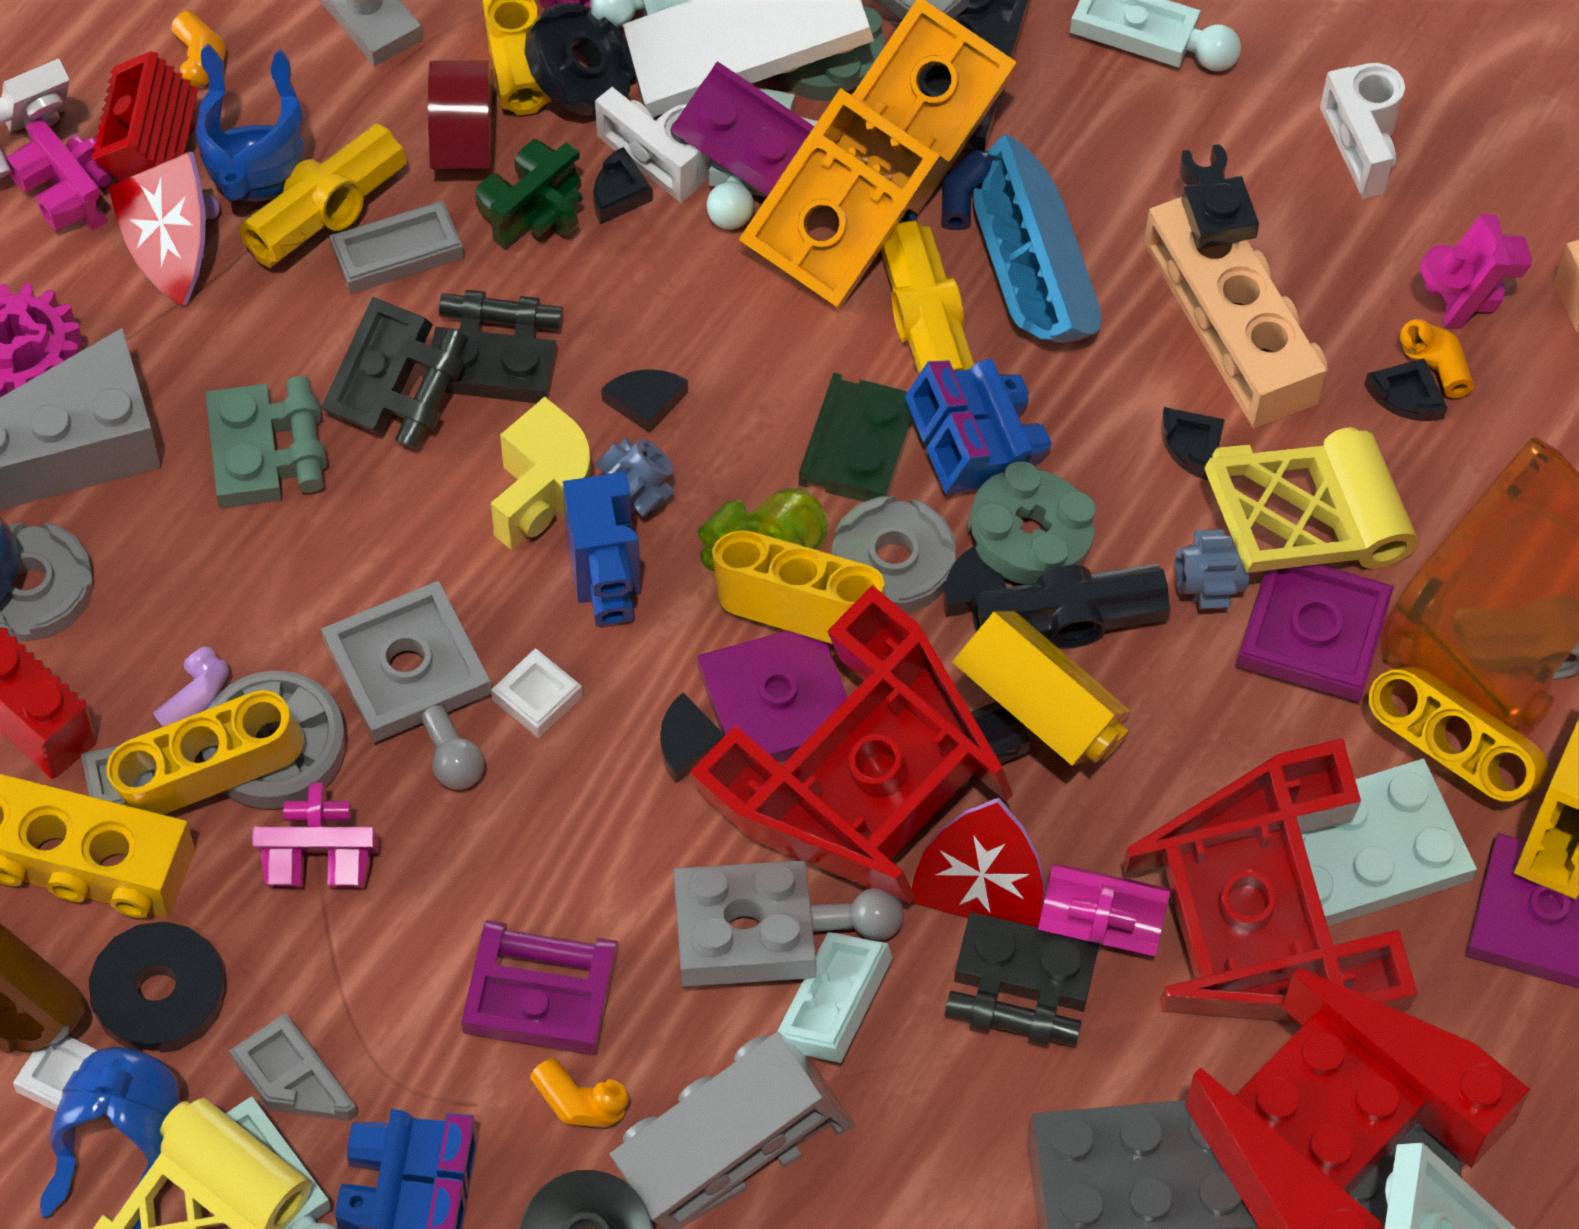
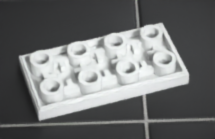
[623,0,874,117]

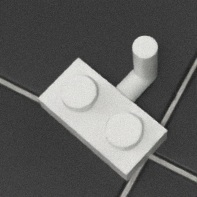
[0,59,70,178]

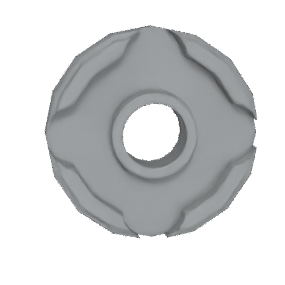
[831,496,956,614]
[0,522,94,642]

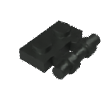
[426,290,563,404]
[321,296,469,450]
[944,912,1099,1047]

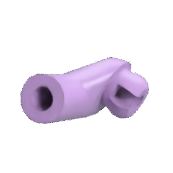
[153,646,229,727]

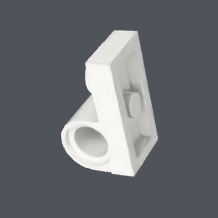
[1320,63,1405,199]
[595,87,712,203]

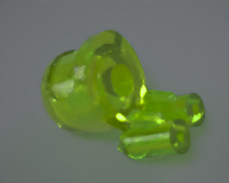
[698,488,828,571]

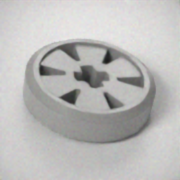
[201,671,346,809]

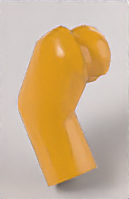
[171,10,226,88]
[1400,319,1475,399]
[529,1058,629,1128]

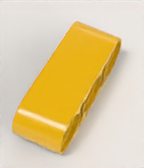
[712,530,886,644]
[1369,667,1548,801]
[106,690,304,815]

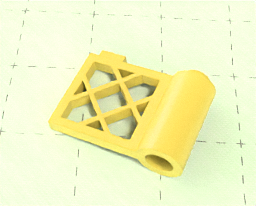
[1204,427,1419,573]
[93,1098,312,1229]

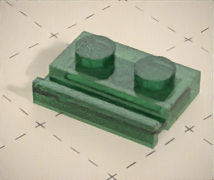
[798,372,914,502]

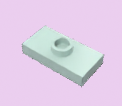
[778,932,893,1063]

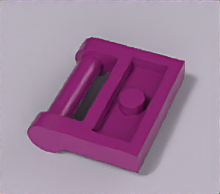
[461,920,618,1055]

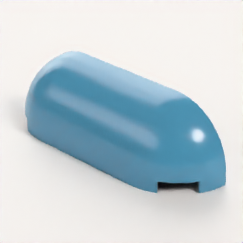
[973,134,1101,343]

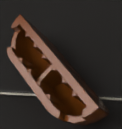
[0,924,85,1053]

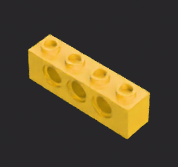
[0,774,195,919]

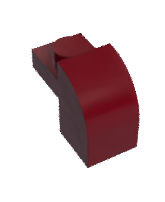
[428,60,494,169]

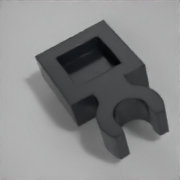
[1179,144,1259,249]

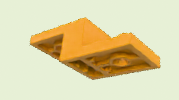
[739,0,1019,309]

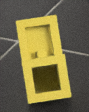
[491,397,591,550]

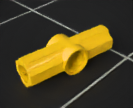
[481,0,551,116]
[238,123,407,268]
[880,220,974,374]

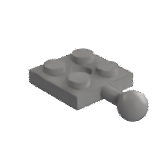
[321,581,491,790]
[673,860,904,987]

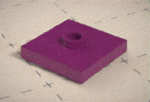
[1236,564,1394,702]
[697,631,848,762]
[1466,833,1579,988]

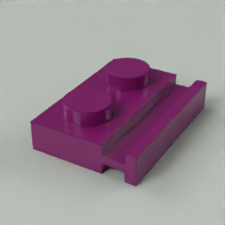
[670,61,814,196]

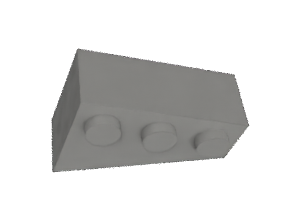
[0,328,161,510]
[609,1031,856,1229]

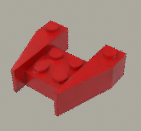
[690,585,1013,904]
[1123,738,1418,1023]
[1185,968,1530,1229]

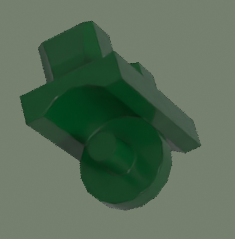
[475,138,583,250]

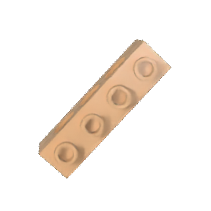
[1143,197,1328,429]

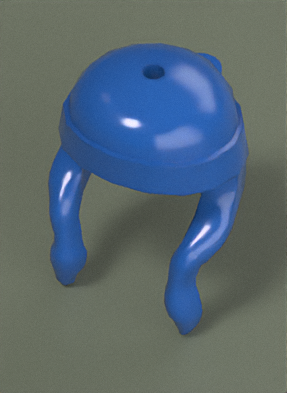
[196,44,305,202]
[40,1047,181,1229]

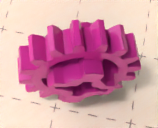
[0,283,83,397]

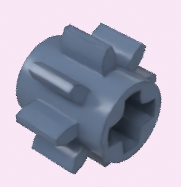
[596,438,674,517]
[1175,529,1249,609]

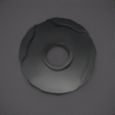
[524,3,635,115]
[89,921,225,1053]

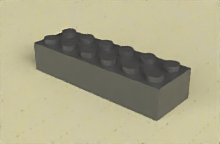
[1027,1100,1462,1229]

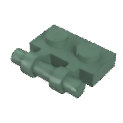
[205,376,327,509]

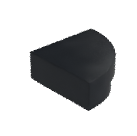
[593,147,653,225]
[1364,358,1447,421]
[601,369,688,433]
[1161,407,1225,481]
[943,545,1007,617]
[660,692,725,783]

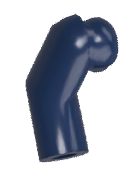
[941,150,993,230]

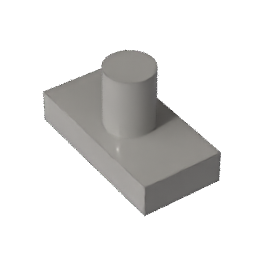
[319,0,423,67]

